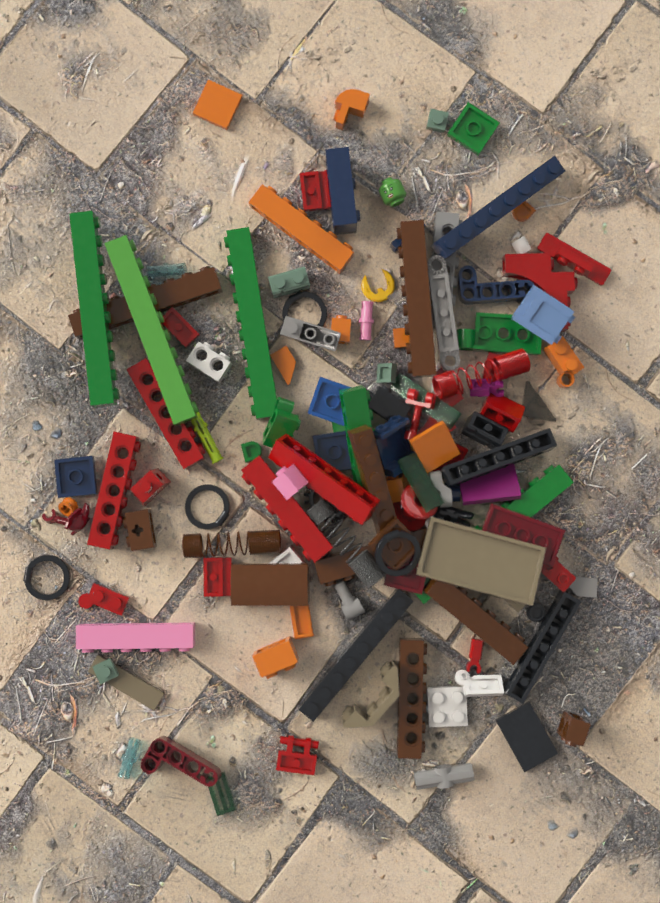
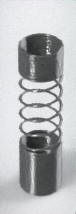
[306,499,386,589]

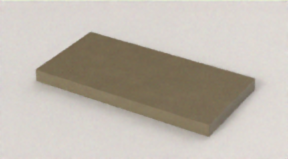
[416,517,546,606]

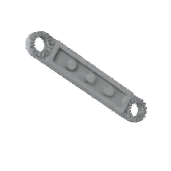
[427,255,460,371]

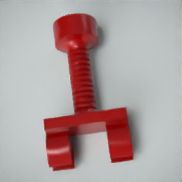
[403,388,437,440]

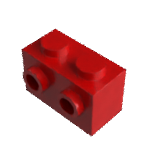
[479,393,525,433]

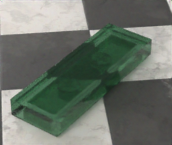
[397,452,444,513]

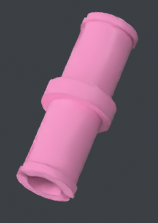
[359,301,374,341]

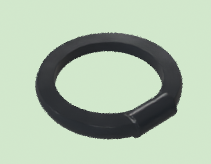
[282,291,327,327]
[185,484,230,530]
[375,530,421,576]
[23,555,70,601]

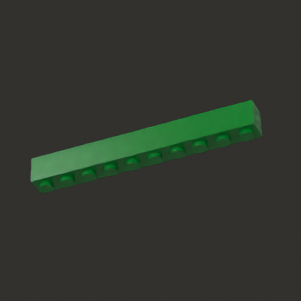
[69,211,120,408]
[224,227,277,420]
[415,464,574,604]

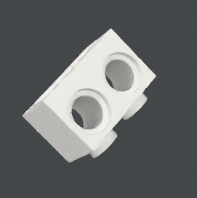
[186,342,232,383]

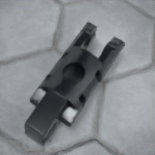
[432,503,474,527]

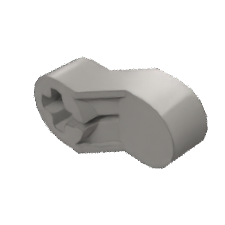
[429,471,452,508]

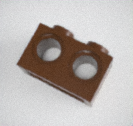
[557,710,591,748]

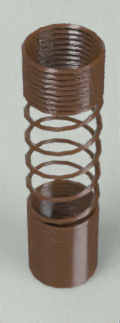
[182,529,281,558]

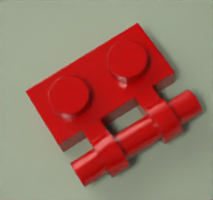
[276,735,319,775]

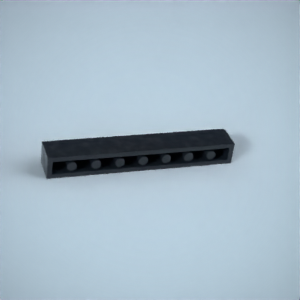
[298,588,413,722]

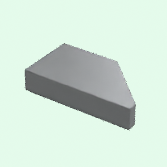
[569,576,598,598]

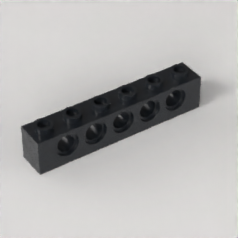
[440,428,557,488]
[504,590,581,704]

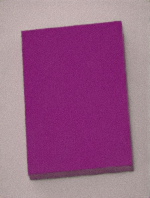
[459,464,521,505]

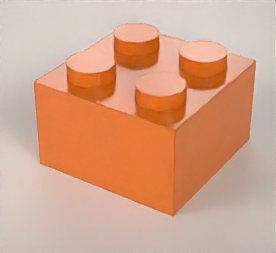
[252,636,299,679]

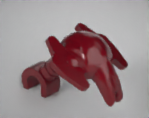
[42,503,90,536]

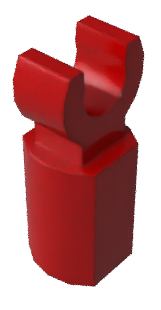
[466,638,484,674]

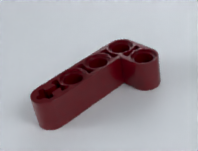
[141,736,222,787]

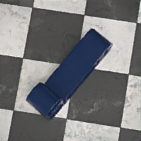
[457,265,534,305]

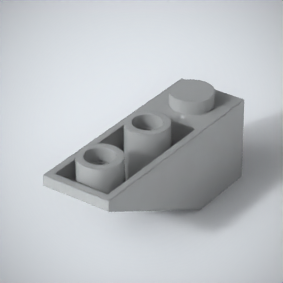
[280,316,341,351]

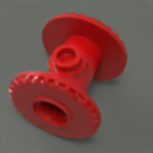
[393,483,438,532]

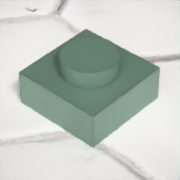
[426,109,449,133]
[376,363,397,384]
[93,658,119,684]

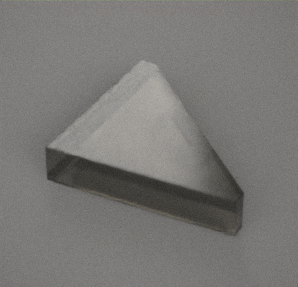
[522,381,556,422]

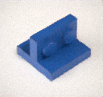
[308,377,351,426]

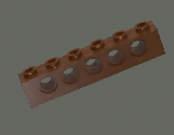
[397,638,427,759]

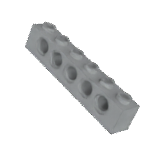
[429,212,462,329]

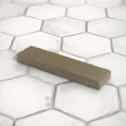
[88,654,165,711]

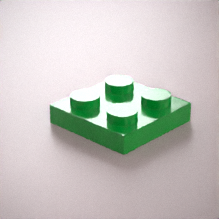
[447,102,500,156]

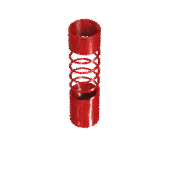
[432,348,531,399]

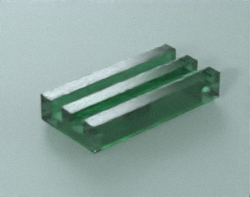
[208,771,236,816]

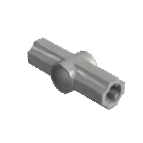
[414,763,474,790]

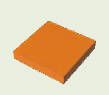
[193,79,243,130]
[409,421,460,474]

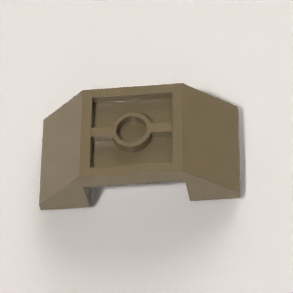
[342,660,399,728]

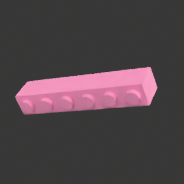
[76,622,195,653]

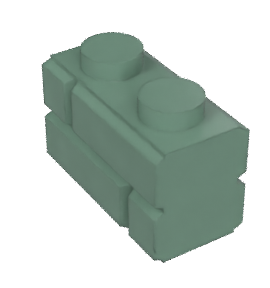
[268,266,310,299]

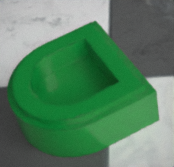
[241,441,262,463]

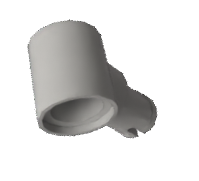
[334,581,365,621]

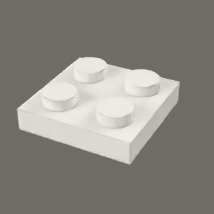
[427,686,468,727]

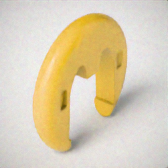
[361,269,395,302]

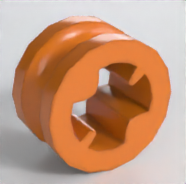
[58,497,78,516]

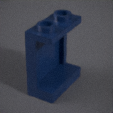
[373,415,419,478]

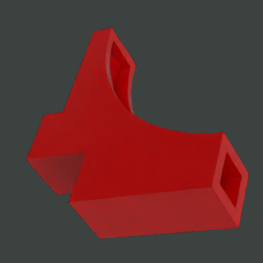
[502,253,578,332]

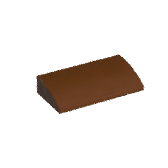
[231,563,310,606]

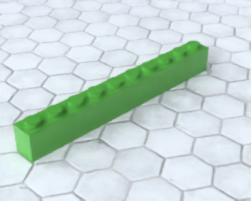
[104,235,199,426]

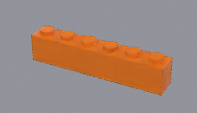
[249,184,354,274]

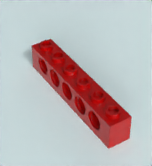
[126,358,206,470]
[87,431,141,550]

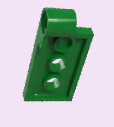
[456,312,542,355]

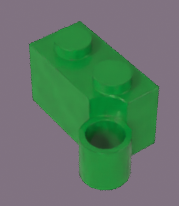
[263,397,301,448]

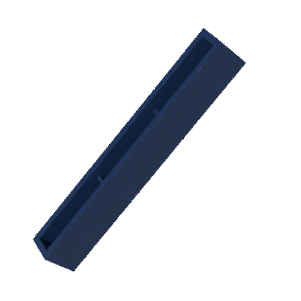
[431,156,565,259]

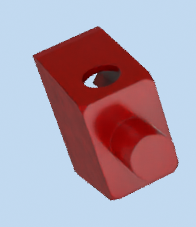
[130,468,171,507]

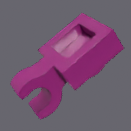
[470,379,504,397]

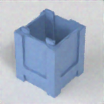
[512,284,575,345]

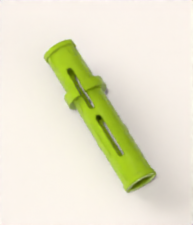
[191,412,224,464]

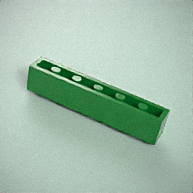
[339,386,375,488]

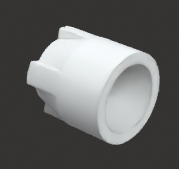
[511,236,532,254]

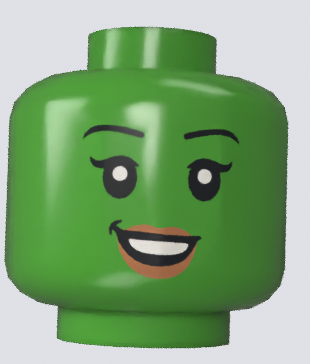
[379,177,407,207]

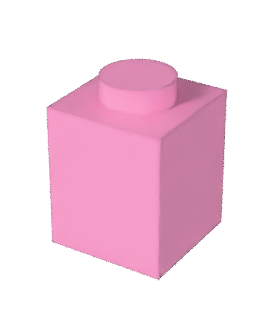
[272,464,308,500]

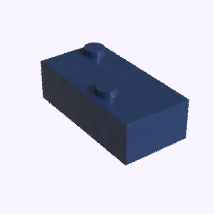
[326,147,360,235]

